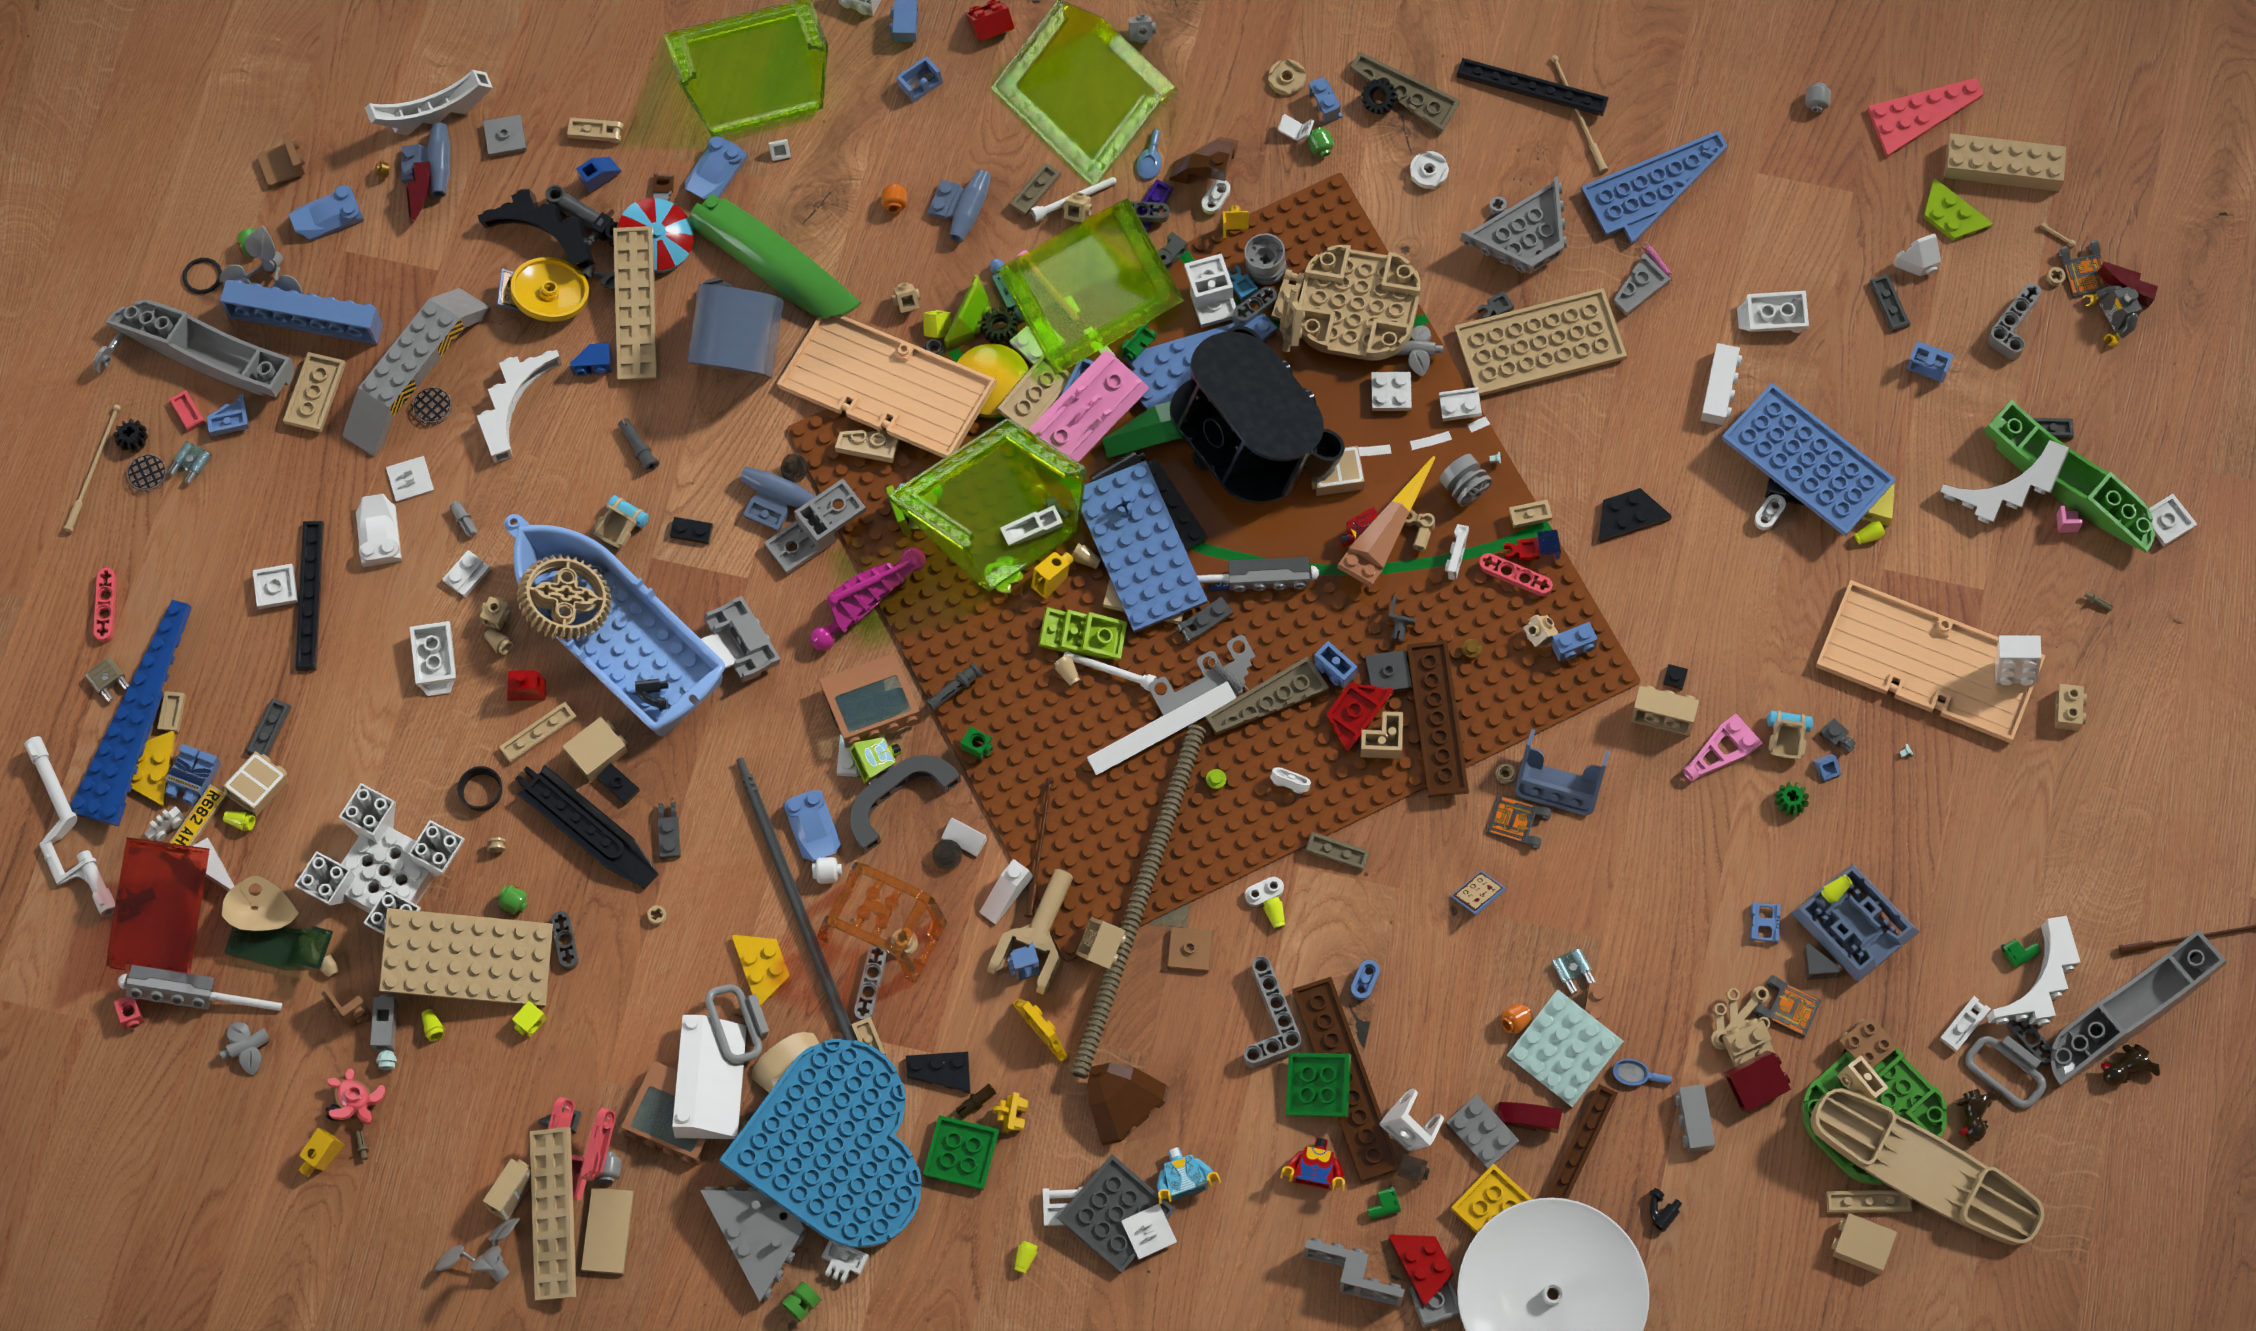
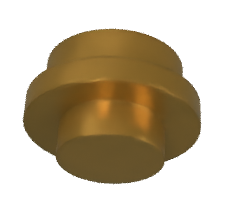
[375,160,389,179]
[1462,639,1482,658]

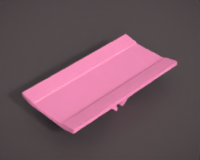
[1026,350,1149,472]

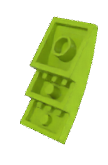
[1038,607,1127,660]

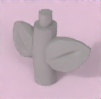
[1396,325,1443,376]
[219,1022,270,1075]

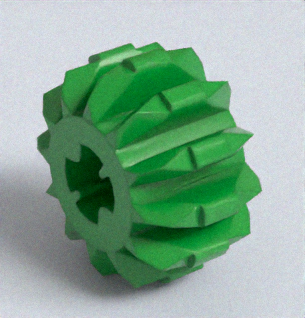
[1774,781,1809,817]

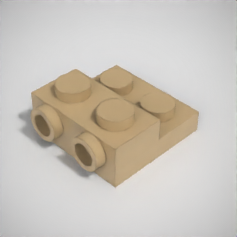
[1722,1018,1775,1067]

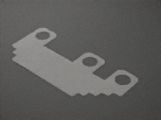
[1149,635,1255,716]

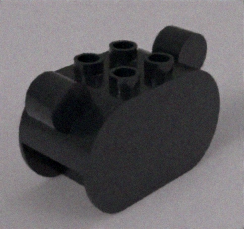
[1169,326,1345,504]

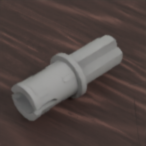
[449,501,478,537]

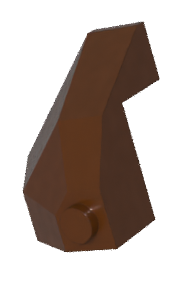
[1169,137,1238,184]
[1088,1062,1169,1146]

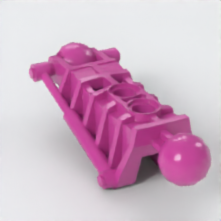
[810,547,926,651]

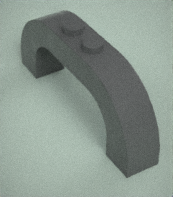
[850,755,961,854]

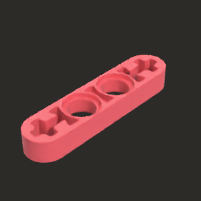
[1479,553,1553,597]
[93,568,117,643]

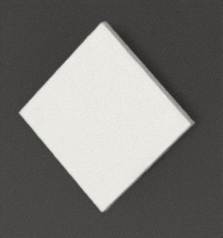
[386,456,434,502]
[701,630,743,669]
[1121,1204,1177,1259]

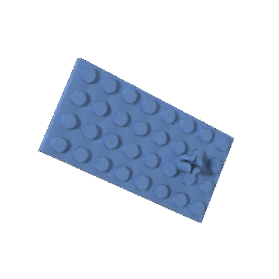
[1721,383,1896,537]
[1073,461,1208,633]

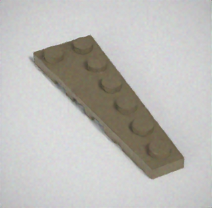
[1350,52,1460,133]
[1205,656,1329,735]

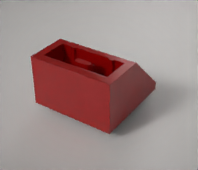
[965,0,1015,41]

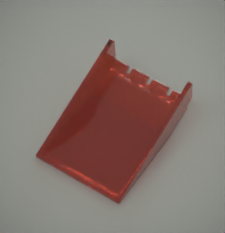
[106,837,210,974]

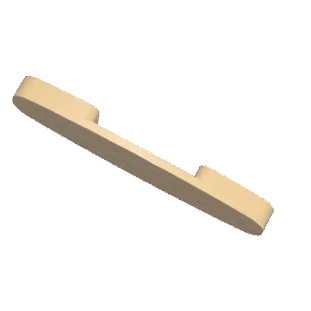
[1810,1088,2044,1246]

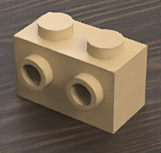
[2054,684,2087,731]
[1837,1055,1888,1100]

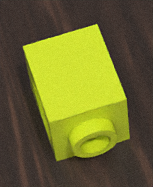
[512,1001,547,1037]

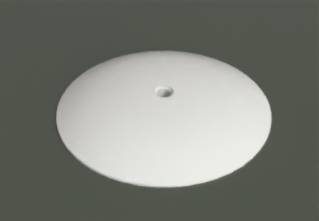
[1457,1198,1650,1331]

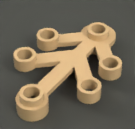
[1711,986,1770,1050]

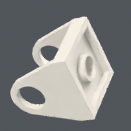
[1379,1088,1444,1152]

